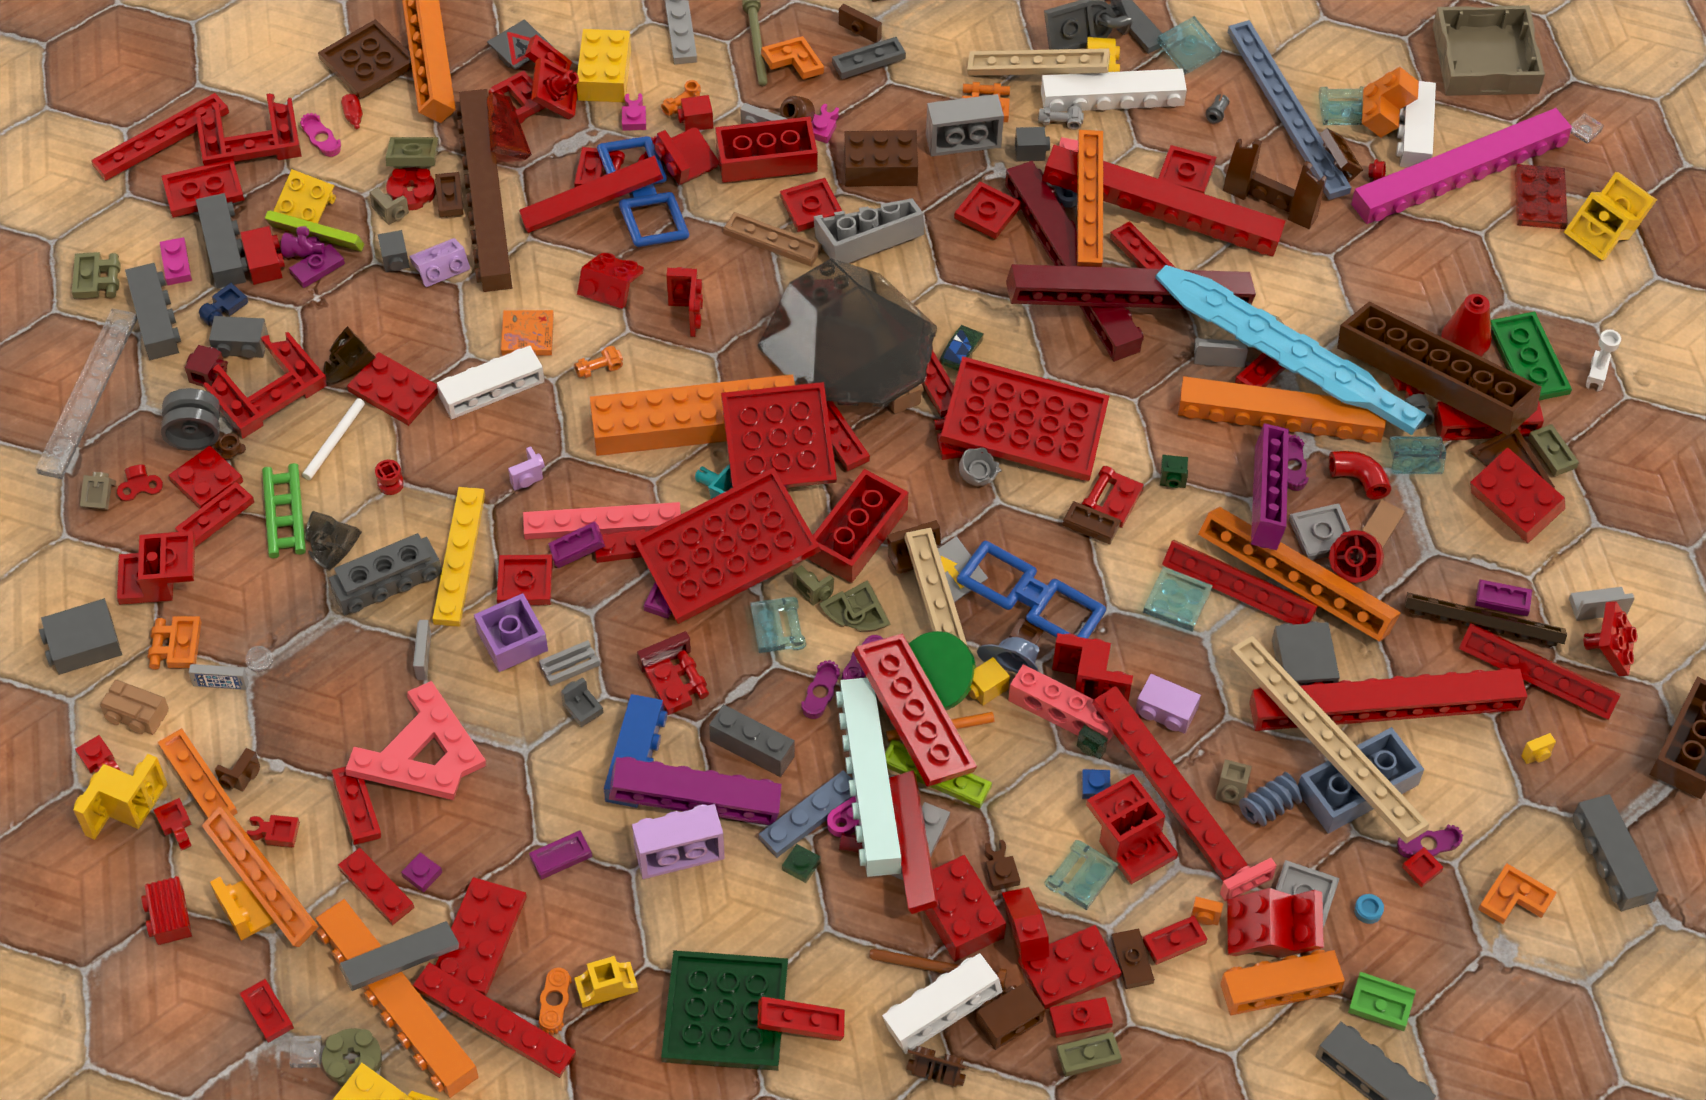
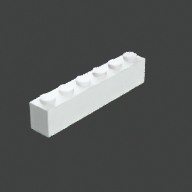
[1041,69,1187,112]

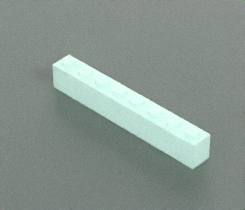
[836,678,901,877]

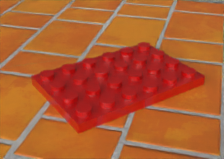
[939,356,1110,482]
[633,468,821,624]

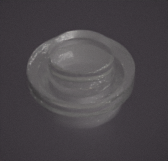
[245,646,273,672]

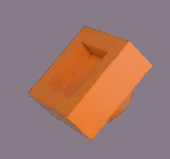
[1191,896,1224,925]

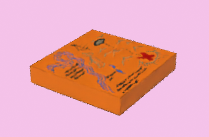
[501,310,554,356]

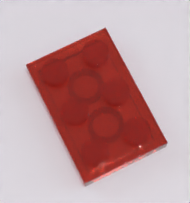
[1515,164,1568,230]

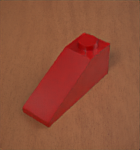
[1002,887,1050,963]

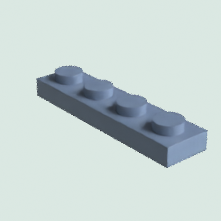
[759,770,853,858]

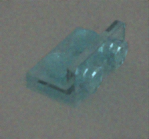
[1389,436,1446,474]

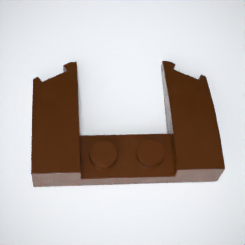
[1223,139,1327,229]

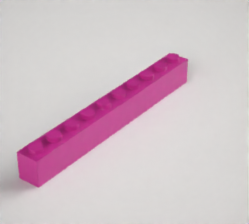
[1351,108,1572,224]

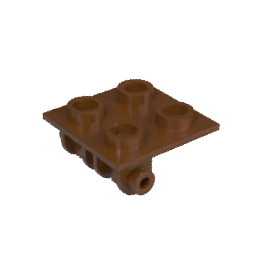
[906,1046,969,1088]

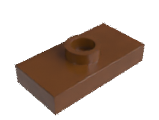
[839,4,882,43]
[1062,501,1121,545]
[1111,928,1155,989]

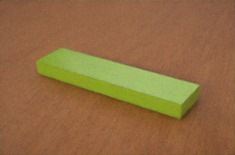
[265,210,364,252]
[885,739,992,809]

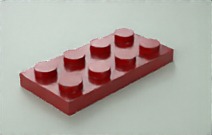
[435,877,527,996]

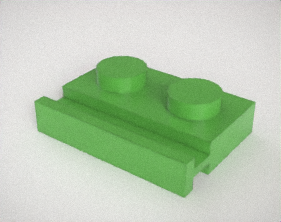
[1348,972,1416,1031]

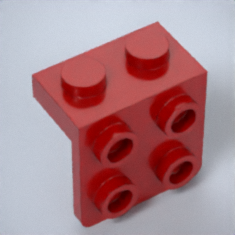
[654,128,719,185]
[577,253,644,309]
[666,267,703,337]

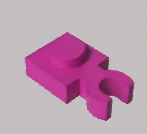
[622,93,646,131]
[812,104,839,143]

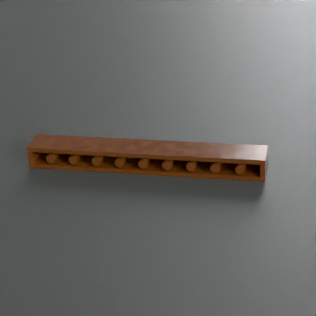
[455,89,513,292]

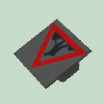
[487,19,553,70]

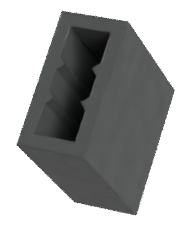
[39,598,122,675]
[1272,621,1340,686]

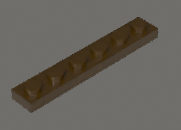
[1405,592,1567,646]

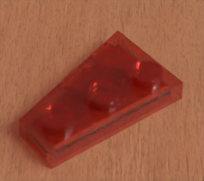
[487,92,532,160]

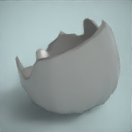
[959,448,1002,486]

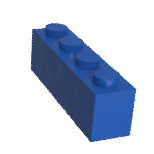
[604,694,667,808]

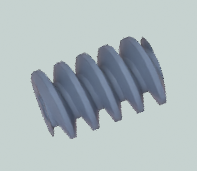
[1239,772,1302,827]

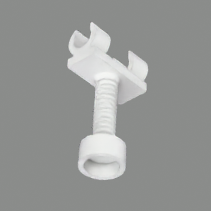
[1586,330,1621,391]

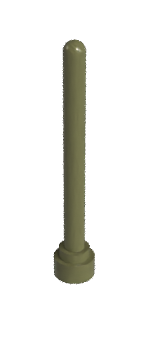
[742,0,768,86]

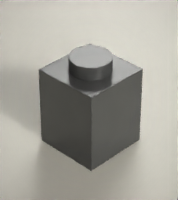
[1015,127,1050,162]
[377,230,410,272]

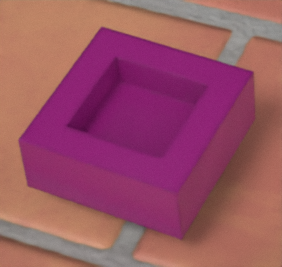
[401,852,442,893]

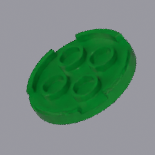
[909,631,976,710]

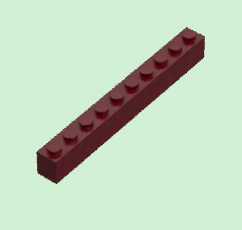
[1005,161,1144,362]
[1006,264,1256,309]

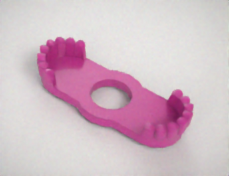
[300,113,341,157]

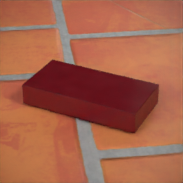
[637,631,691,672]

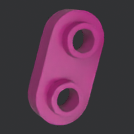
[827,796,860,837]

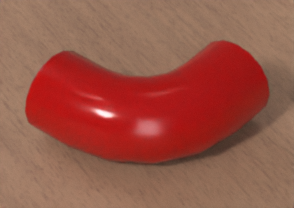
[1329,451,1391,500]

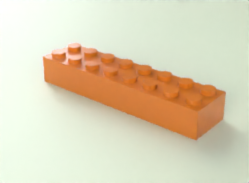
[590,374,795,456]

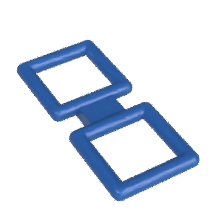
[597,136,689,247]
[957,541,1106,639]

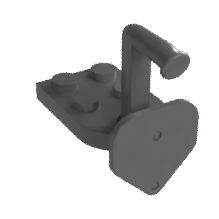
[1044,0,1132,50]

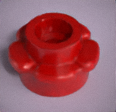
[1368,159,1386,181]

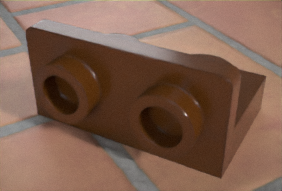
[1320,128,1363,182]

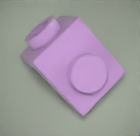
[508,446,545,490]

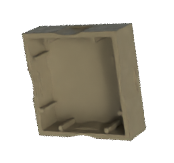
[1432,5,1545,96]

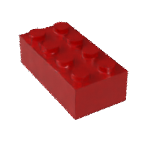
[715,117,818,183]
[808,469,909,583]

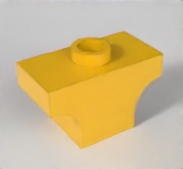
[574,956,638,1008]

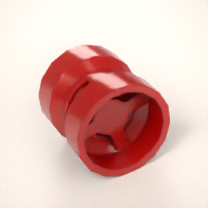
[375,459,404,495]

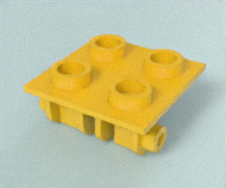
[274,169,336,224]

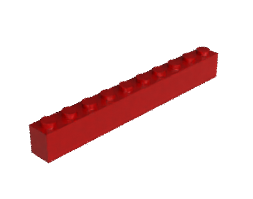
[1042,145,1286,257]
[1249,668,1528,731]

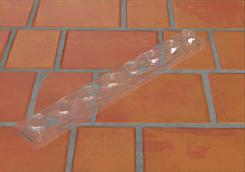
[36,308,137,479]

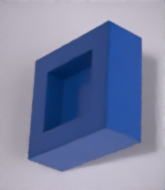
[1082,769,1111,799]

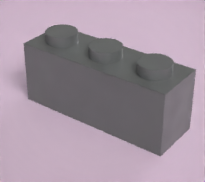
[709,704,795,777]

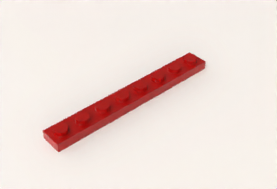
[1092,686,1248,881]

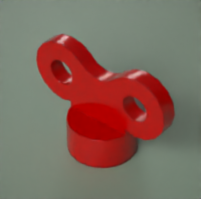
[117,464,163,501]

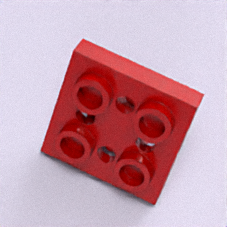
[531,57,579,119]
[1583,601,1638,677]

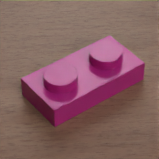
[160,237,192,286]

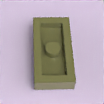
[1528,424,1579,476]
[1056,1032,1122,1077]

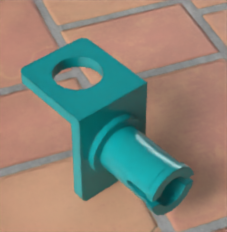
[695,465,732,499]

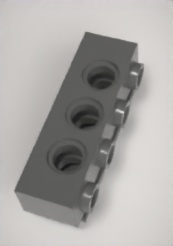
[328,533,442,616]

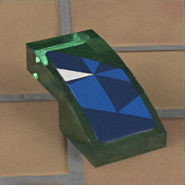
[939,325,984,371]

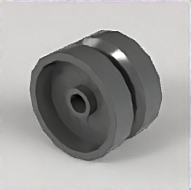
[161,388,220,451]

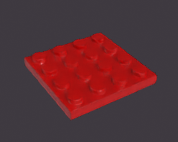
[721,382,837,488]

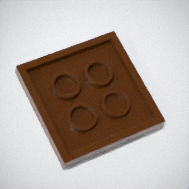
[318,19,412,99]

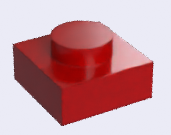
[1402,847,1444,888]

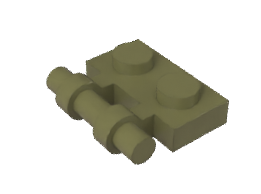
[72,252,121,299]

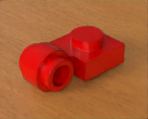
[75,735,121,774]

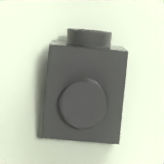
[561,678,604,727]

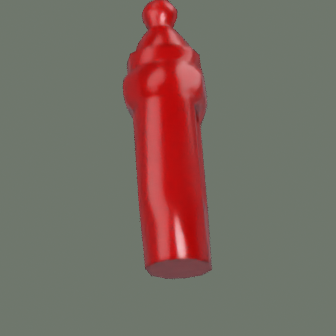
[341,94,363,129]

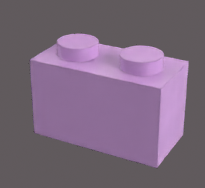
[1135,674,1201,734]

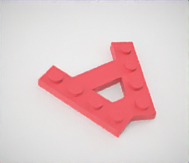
[346,681,486,800]

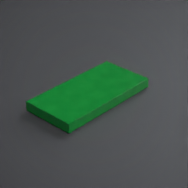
[1491,311,1572,401]

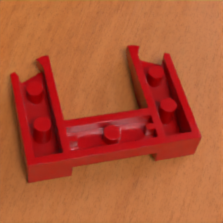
[196,93,302,165]
[203,332,327,439]

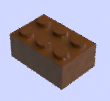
[844,130,918,187]

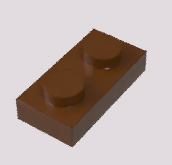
[435,172,464,218]

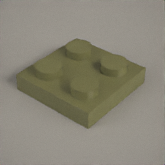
[386,137,439,169]

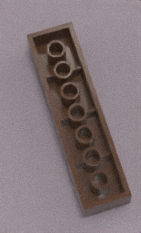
[1337,302,1541,435]

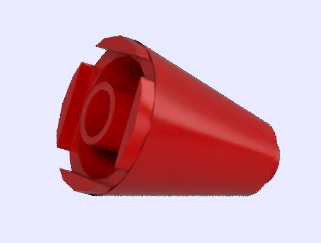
[1441,294,1491,357]

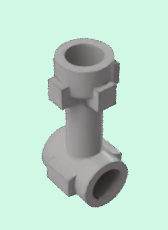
[1038,106,1084,130]

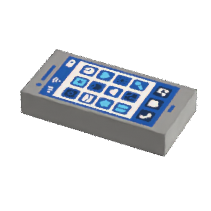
[188,664,249,690]

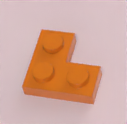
[761,36,824,79]
[1478,863,1557,924]

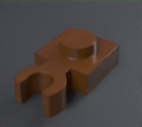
[1009,609,1047,645]
[984,840,1021,891]

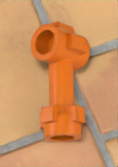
[661,80,701,116]
[574,346,623,378]

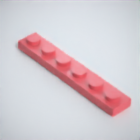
[523,502,681,540]

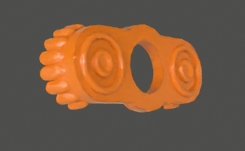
[538,968,572,1035]

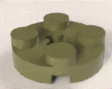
[322,1028,382,1086]

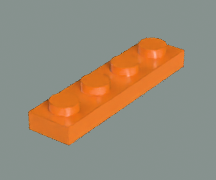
[158,728,238,819]

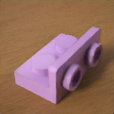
[409,238,470,287]

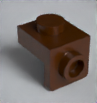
[215,748,260,792]

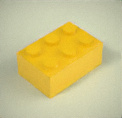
[577,29,631,103]

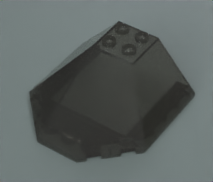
[758,258,937,407]

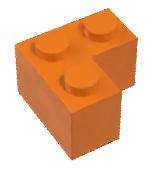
[1362,67,1419,138]

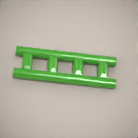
[262,463,306,558]

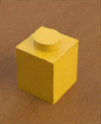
[968,657,1010,706]

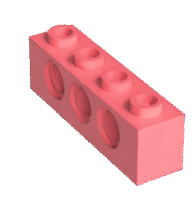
[1008,664,1114,749]

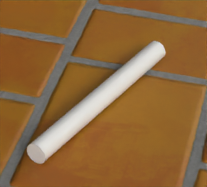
[302,398,365,480]

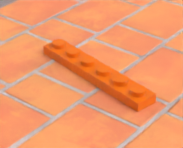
[1077,130,1103,267]
[202,806,319,947]

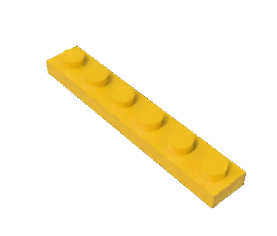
[433,487,485,627]

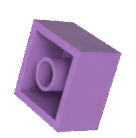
[474,593,548,672]

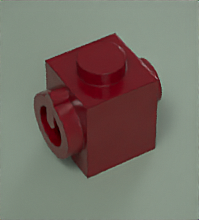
[184,345,228,387]

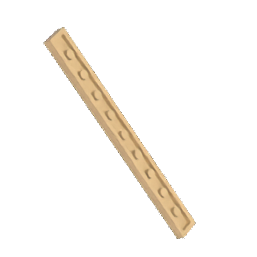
[1230,636,1429,843]

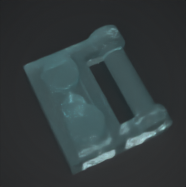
[1319,86,1366,125]
[750,597,807,653]
[1044,840,1118,910]

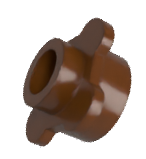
[215,433,246,460]

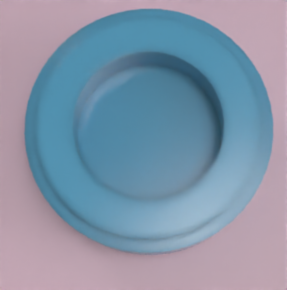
[1354,894,1384,924]

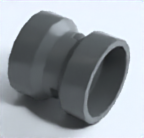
[1404,394,1435,429]

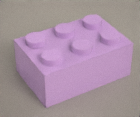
[632,804,725,879]

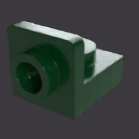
[1160,455,1188,488]

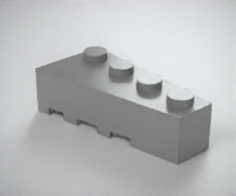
[814,198,924,268]

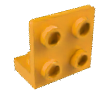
[210,877,275,941]

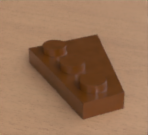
[1470,429,1555,488]

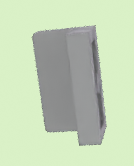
[1194,338,1248,367]
[1569,587,1635,621]

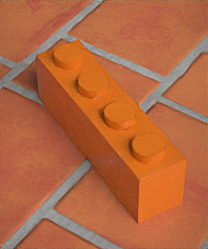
[1220,950,1345,1016]

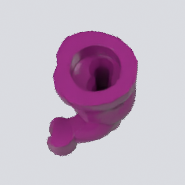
[281,226,325,258]

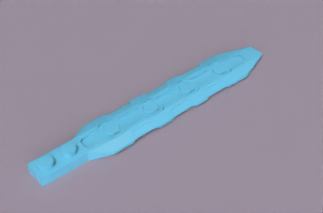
[1155,265,1426,435]

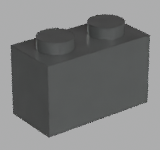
[209,316,268,358]

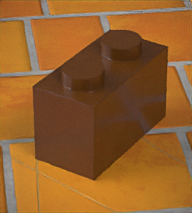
[976,982,1045,1050]

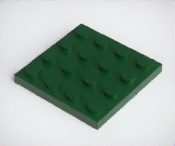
[661,950,788,1071]

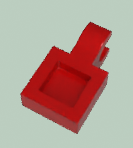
[153,798,192,851]

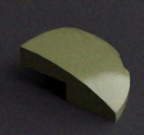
[819,580,891,631]

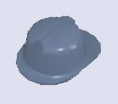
[977,637,1039,674]

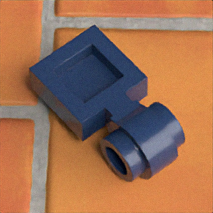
[199,283,249,326]

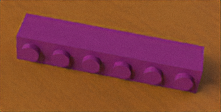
[1251,423,1289,550]
[609,757,782,825]

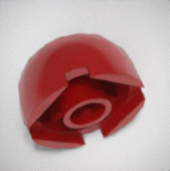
[1329,530,1384,583]

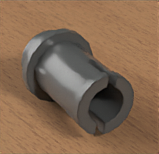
[1206,94,1230,124]

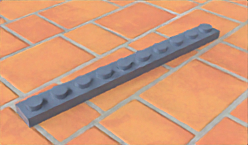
[1227,20,1352,200]

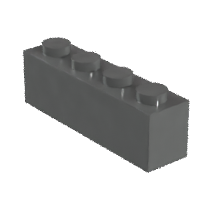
[196,193,249,289]
[125,263,181,361]
[1573,794,1659,912]
[1316,1022,1436,1100]

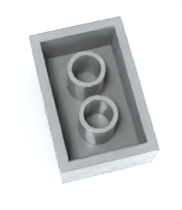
[926,94,1004,157]

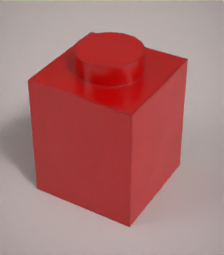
[677,95,713,131]

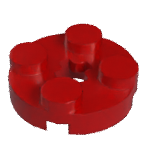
[386,167,436,211]

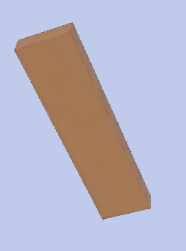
[723,212,822,267]

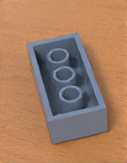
[1298,727,1424,834]

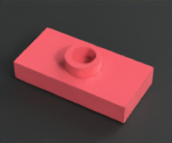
[1220,858,1277,901]

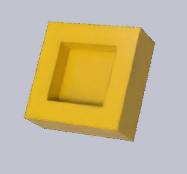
[1521,733,1556,764]

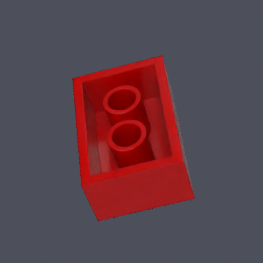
[1470,447,1566,544]
[924,854,1006,962]

